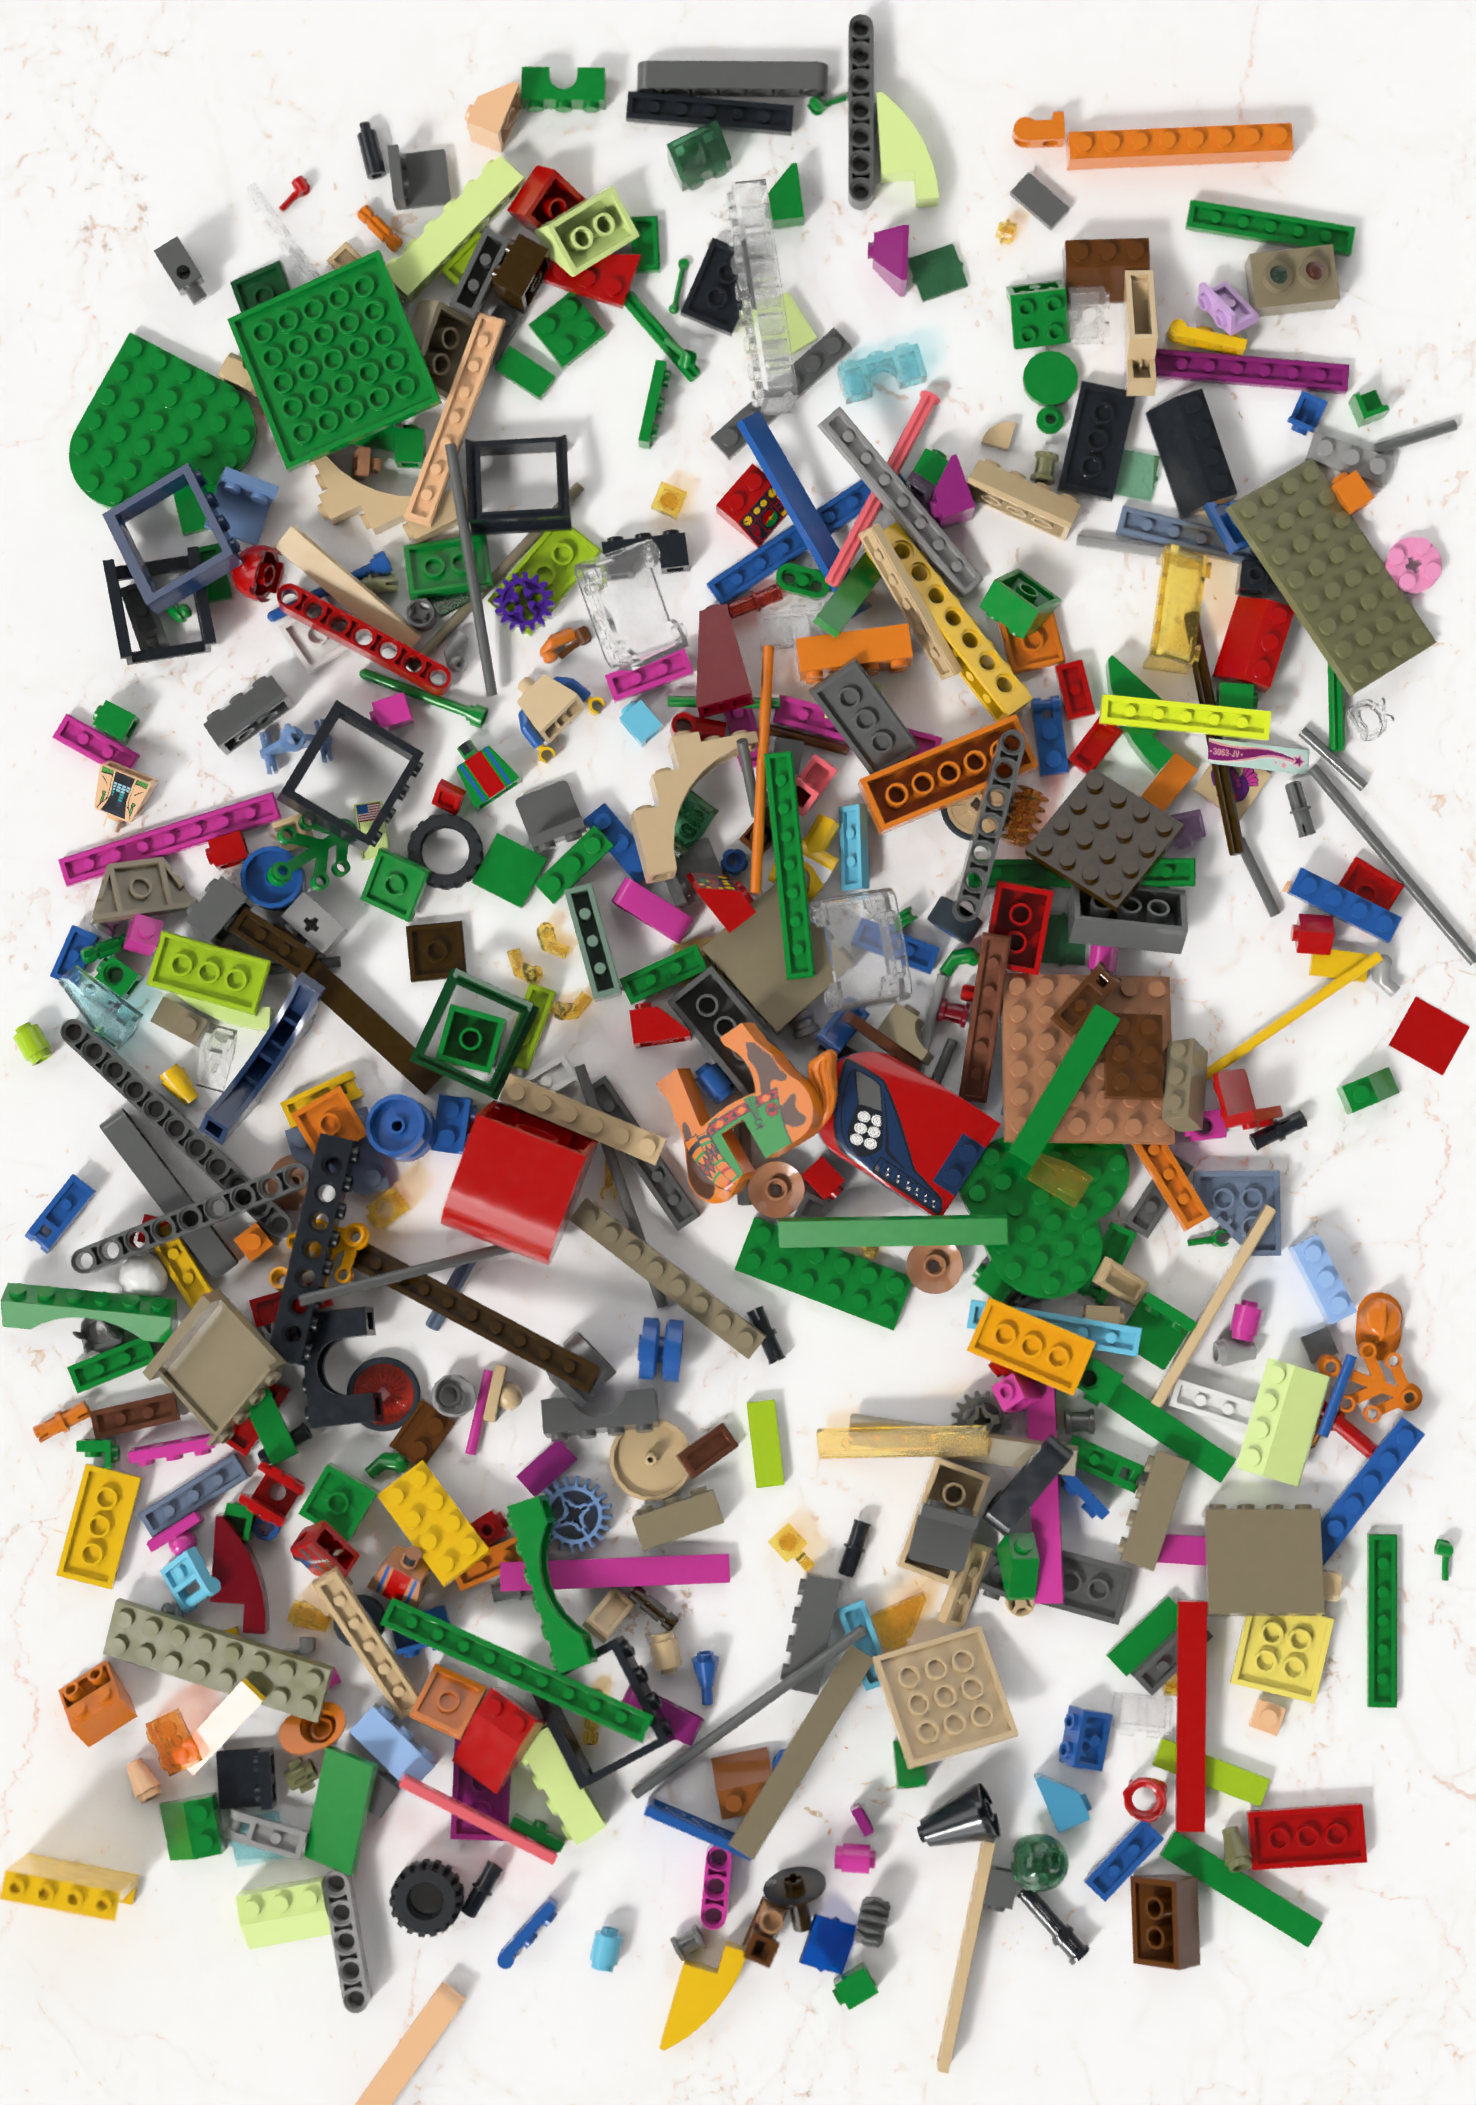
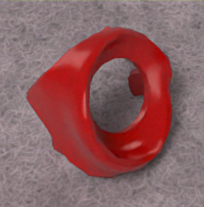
[1122,1777,1168,1822]

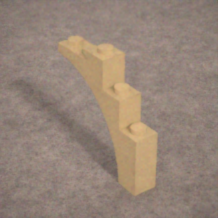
[309,456,468,543]
[630,730,758,884]

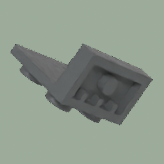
[387,144,451,211]

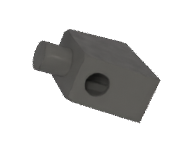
[153,236,208,305]

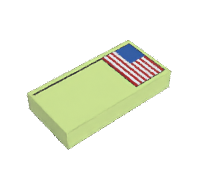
[354,800,390,861]

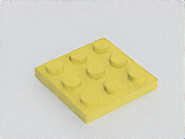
[1230,1615,1334,1704]

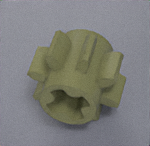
[283,1756,319,1794]

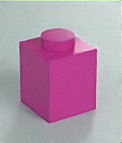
[369,692,415,732]
[123,913,164,957]

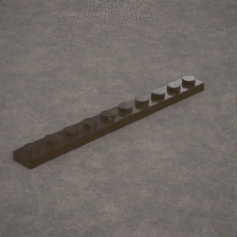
[352,1243,603,1395]

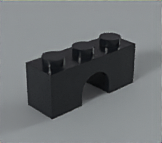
[601,529,689,581]

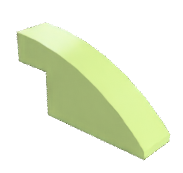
[875,92,939,208]
[175,993,274,1031]

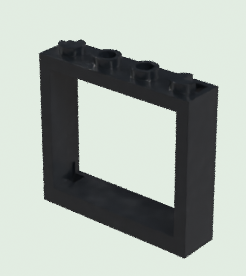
[276,700,424,853]
[531,1635,676,1790]

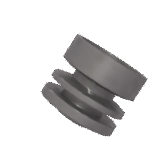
[546,1330,617,1406]

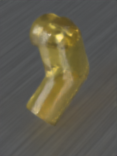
[536,921,570,960]
[507,948,543,983]

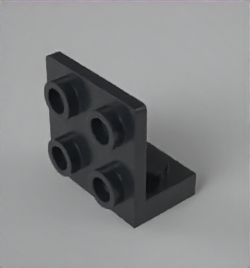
[216,1747,277,1810]

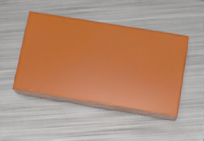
[1141,753,1198,812]

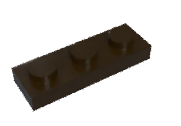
[230,907,318,976]

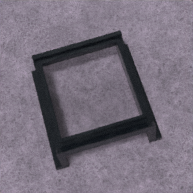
[465,435,572,536]
[103,546,217,665]

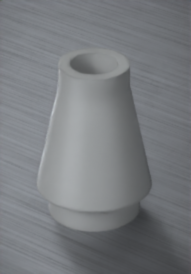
[1212,1338,1257,1367]

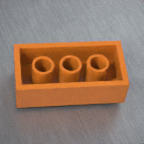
[795,623,913,685]

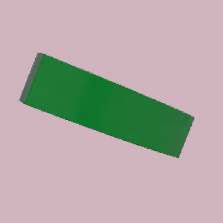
[1105,655,1174,775]

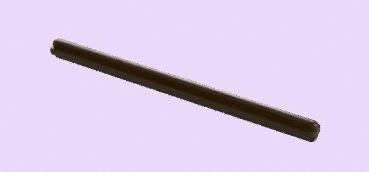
[1182,611,1245,856]

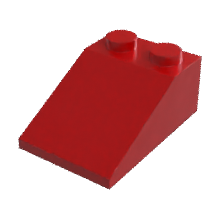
[452,1687,547,1794]

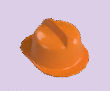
[1355,1292,1403,1361]
[278,1702,346,1755]

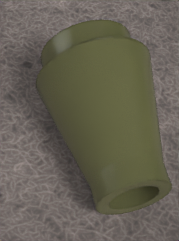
[1222,1826,1253,1872]

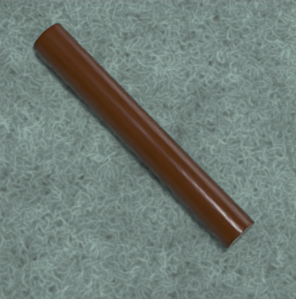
[769,724,849,756]

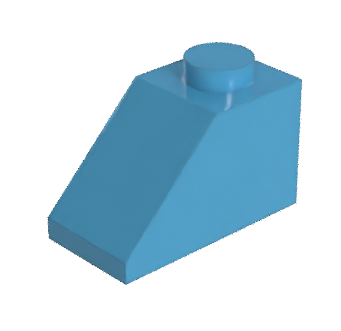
[1033,1773,1092,1833]

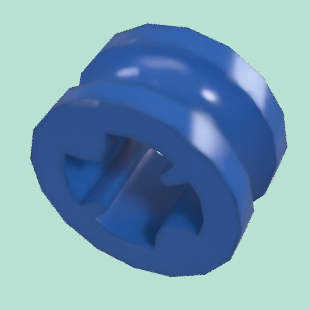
[253,1518,281,1541]

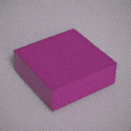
[850,1803,874,1837]

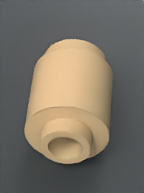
[649,1631,683,1675]

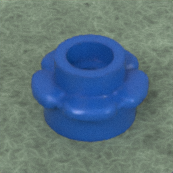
[720,849,748,876]

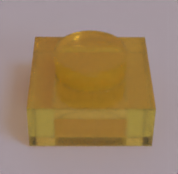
[651,481,688,520]

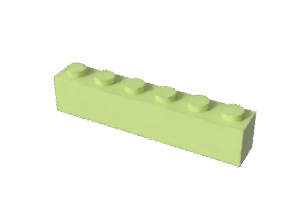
[387,155,525,304]

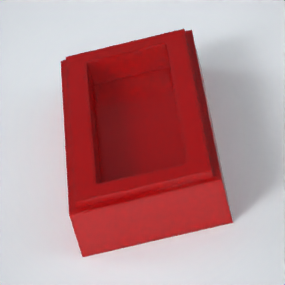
[1067,716,1123,775]

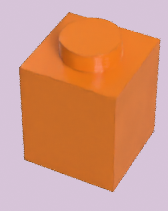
[1330,470,1375,515]
[233,1222,278,1263]

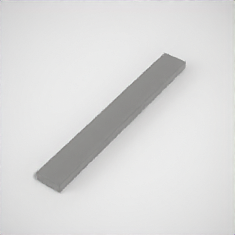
[817,406,984,599]

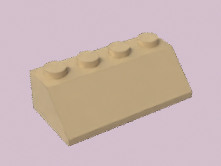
[967,459,1081,541]

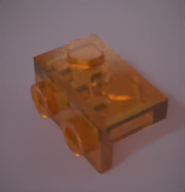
[145,1708,203,1777]

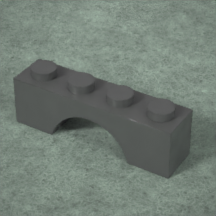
[541,1388,660,1442]

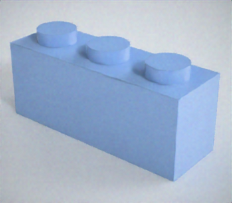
[1288,1235,1357,1324]
[349,1703,437,1781]

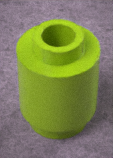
[13,1022,52,1066]

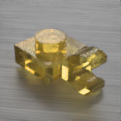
[768,1522,815,1572]

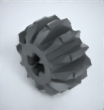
[854,1896,891,1948]

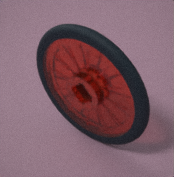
[346,1357,421,1432]

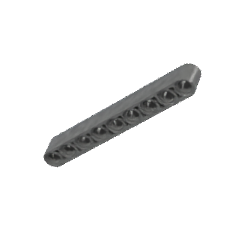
[71,1163,311,1274]

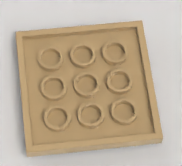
[872,1625,1019,1770]

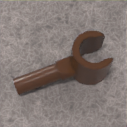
[558,626,592,659]

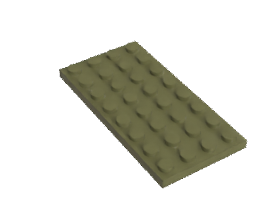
[1225,458,1437,697]

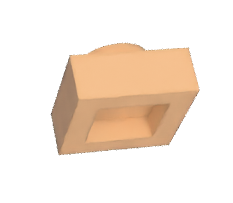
[1248,1698,1286,1736]

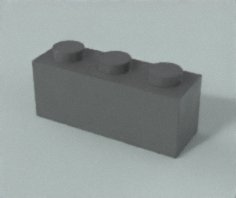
[449,228,510,321]

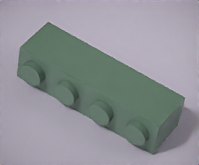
[564,883,622,1002]

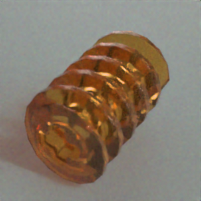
[1000,785,1049,848]

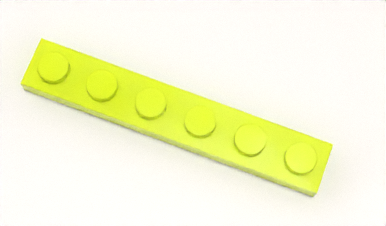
[1099,694,1271,741]

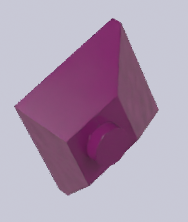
[867,225,909,297]

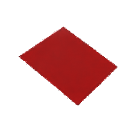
[1389,997,1470,1076]

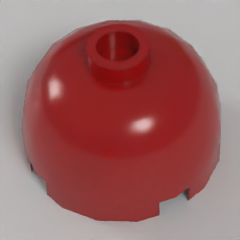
[231,545,284,603]

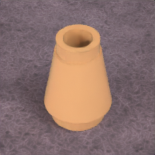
[126,1758,162,1804]

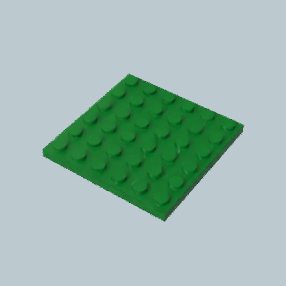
[227,250,442,472]

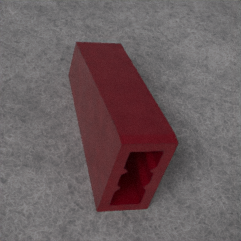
[696,604,754,719]

